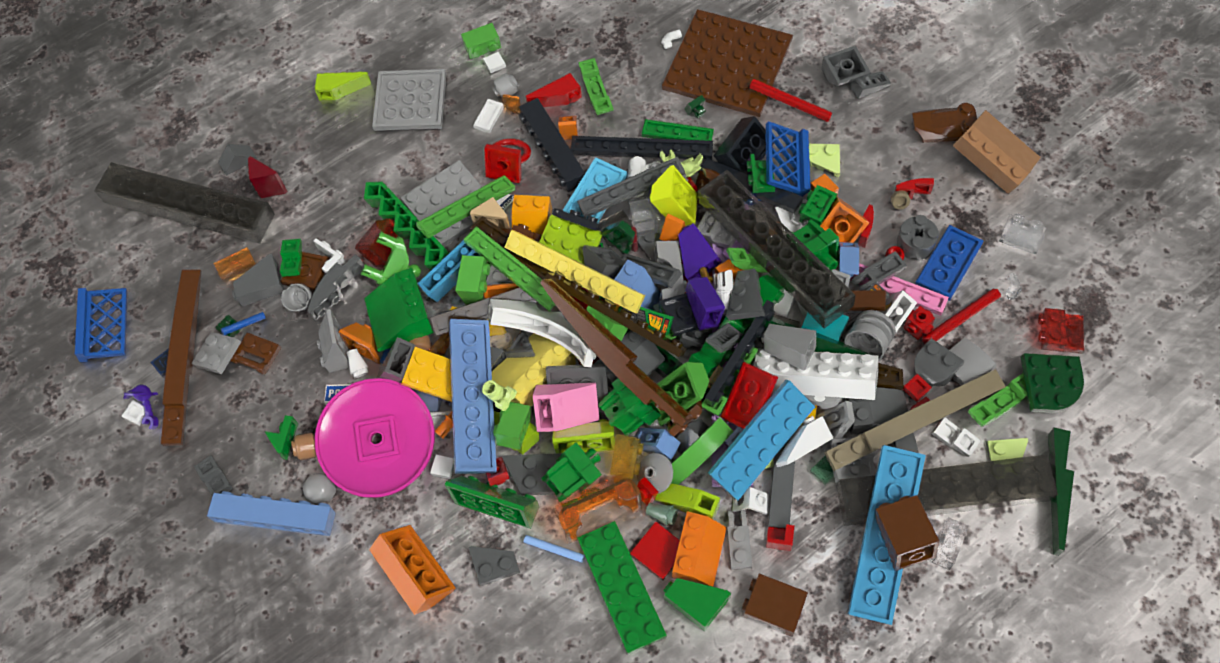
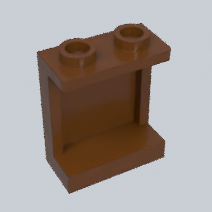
[741,573,808,637]

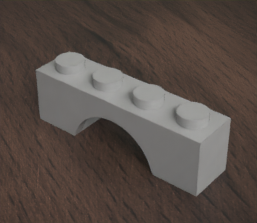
[654,241,687,313]

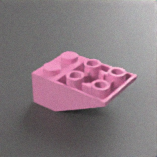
[533,383,599,432]

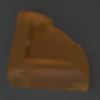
[501,95,520,114]

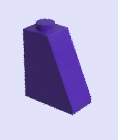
[678,223,723,280]
[685,277,725,330]

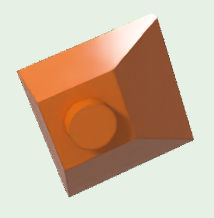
[820,197,869,243]
[338,322,381,364]

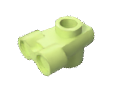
[482,380,517,411]

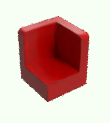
[766,524,795,551]

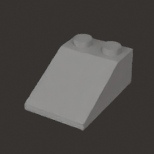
[317,309,349,373]

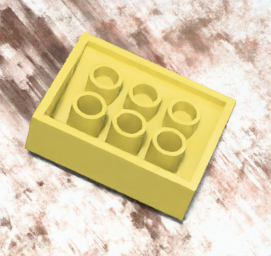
[492,333,576,407]

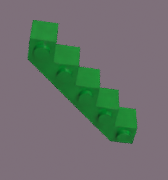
[364,182,449,271]
[688,274,786,379]

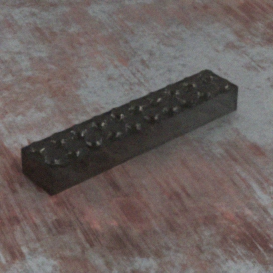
[94,162,275,244]
[698,170,855,329]
[836,454,1058,526]

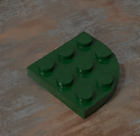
[1020,353,1084,413]

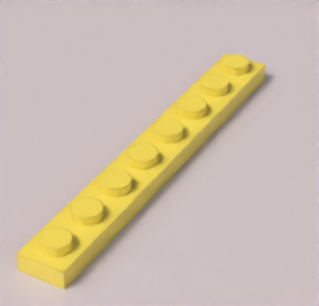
[504,230,645,313]

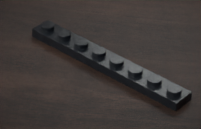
[571,136,713,160]

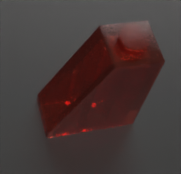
[355,218,399,267]

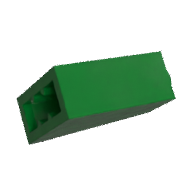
[664,578,731,631]

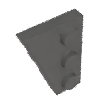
[726,269,765,321]

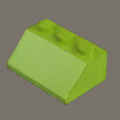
[552,419,616,454]

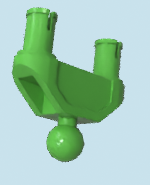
[361,231,421,285]

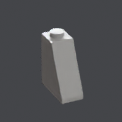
[761,324,816,370]

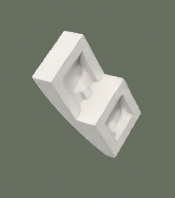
[931,417,980,457]

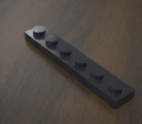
[705,300,775,407]

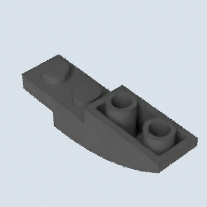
[308,254,364,321]

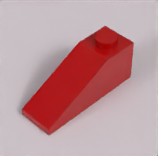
[525,73,582,107]

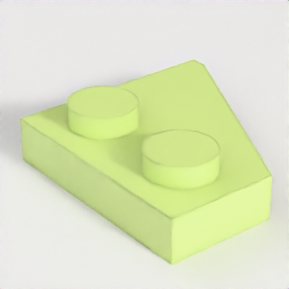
[809,144,840,177]
[987,438,1028,481]

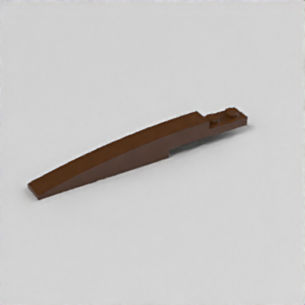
[161,270,202,446]
[540,279,693,427]

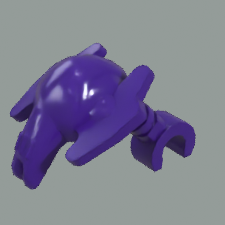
[123,384,159,429]

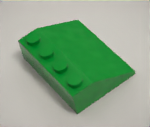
[364,268,434,352]
[445,476,539,529]

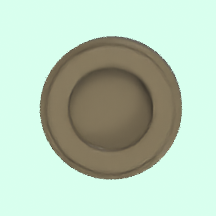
[891,190,910,210]

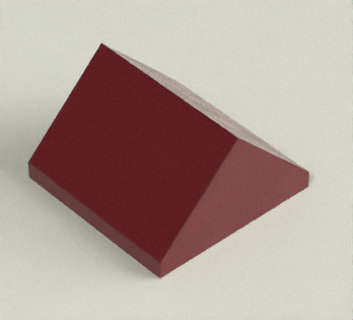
[248,156,288,198]

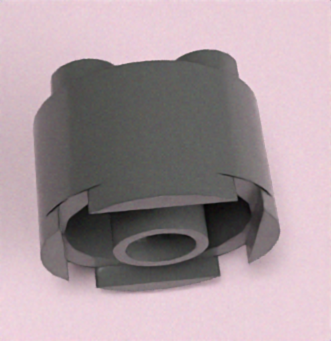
[897,215,939,260]

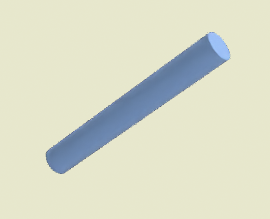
[524,535,584,563]

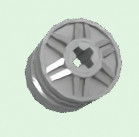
[844,310,896,361]

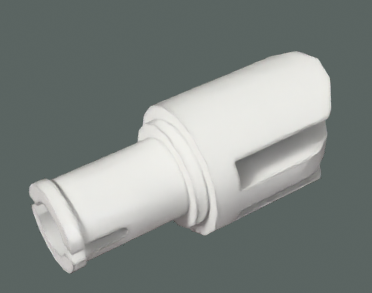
[713,270,733,314]

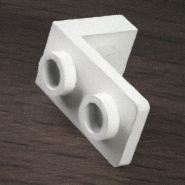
[313,239,345,275]

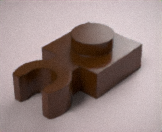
[512,224,542,242]

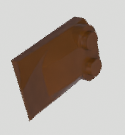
[912,103,977,143]

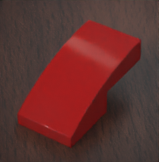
[895,178,934,199]
[858,204,874,248]

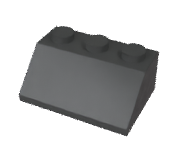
[594,330,665,389]

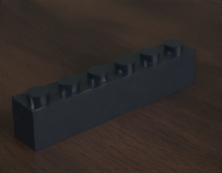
[518,98,585,192]

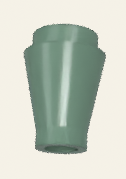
[646,503,678,526]

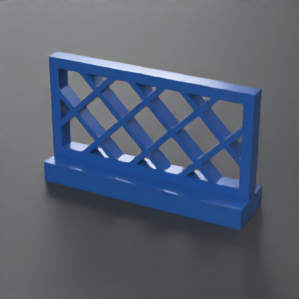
[766,121,811,197]
[75,288,127,362]

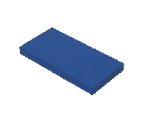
[915,225,984,301]

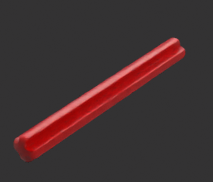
[750,79,832,122]
[922,289,1001,344]

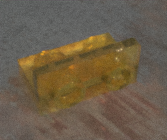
[610,434,644,480]

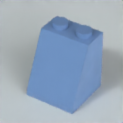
[614,260,661,310]

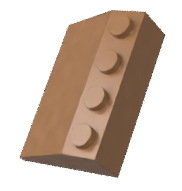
[953,110,1041,194]

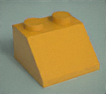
[512,195,552,235]

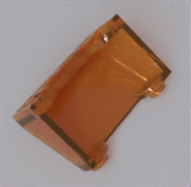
[554,475,642,544]

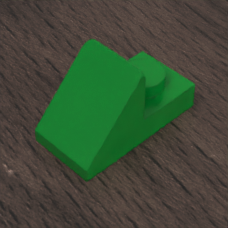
[265,415,298,460]

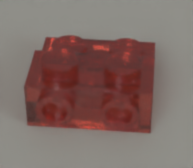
[1038,308,1084,354]

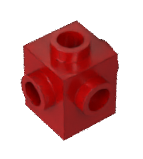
[903,306,935,340]

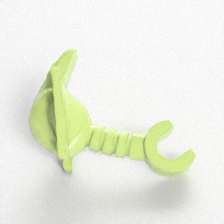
[660,150,703,178]

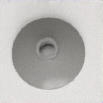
[637,453,673,494]

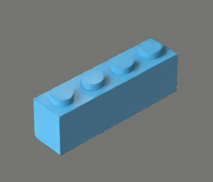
[417,240,480,302]

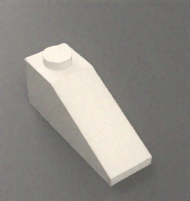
[776,416,833,467]

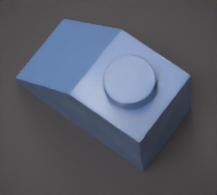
[632,428,680,460]

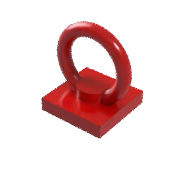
[484,139,531,183]

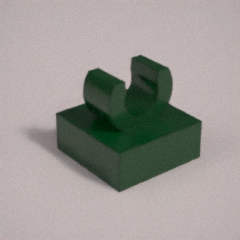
[684,95,706,118]
[215,315,243,338]

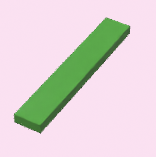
[417,175,515,239]
[463,226,555,311]

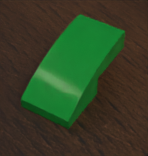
[280,239,302,277]

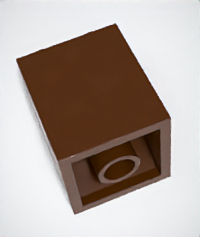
[875,495,939,571]

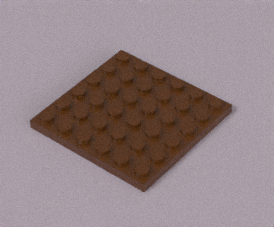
[662,9,793,117]

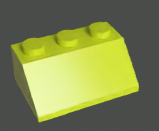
[650,165,698,226]

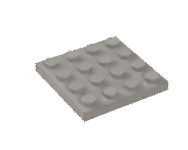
[372,69,447,131]
[400,160,482,247]

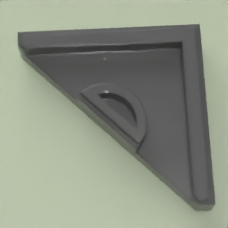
[505,330,535,358]

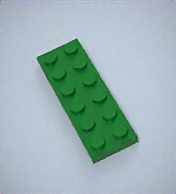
[577,521,667,655]

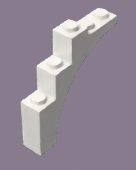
[487,299,596,367]

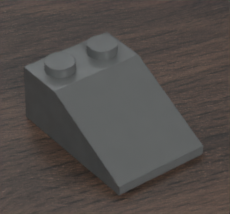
[844,387,908,435]

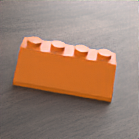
[369,525,456,615]

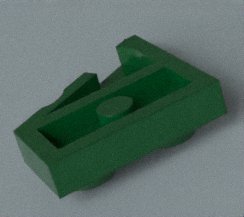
[601,220,636,254]

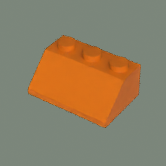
[672,511,727,587]

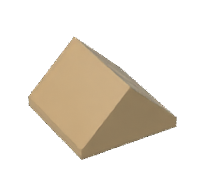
[470,197,511,230]

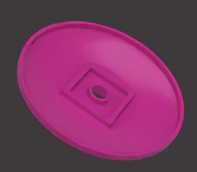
[315,378,435,498]

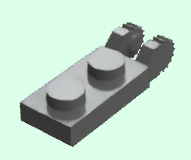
[852,252,907,291]

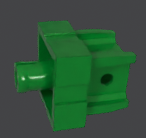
[788,219,839,277]
[598,378,661,436]
[541,442,602,502]

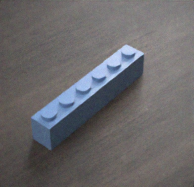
[207,491,336,536]

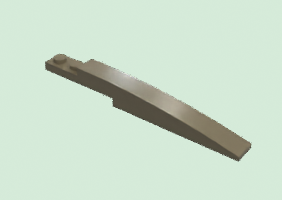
[824,369,1006,471]

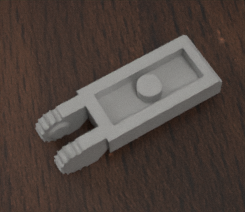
[727,510,752,570]

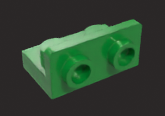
[747,154,775,193]
[798,185,837,225]

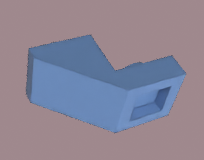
[838,242,859,277]

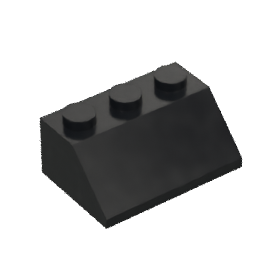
[713,116,774,175]

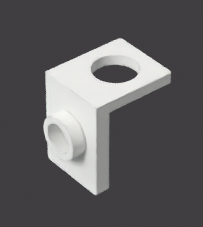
[732,487,771,515]

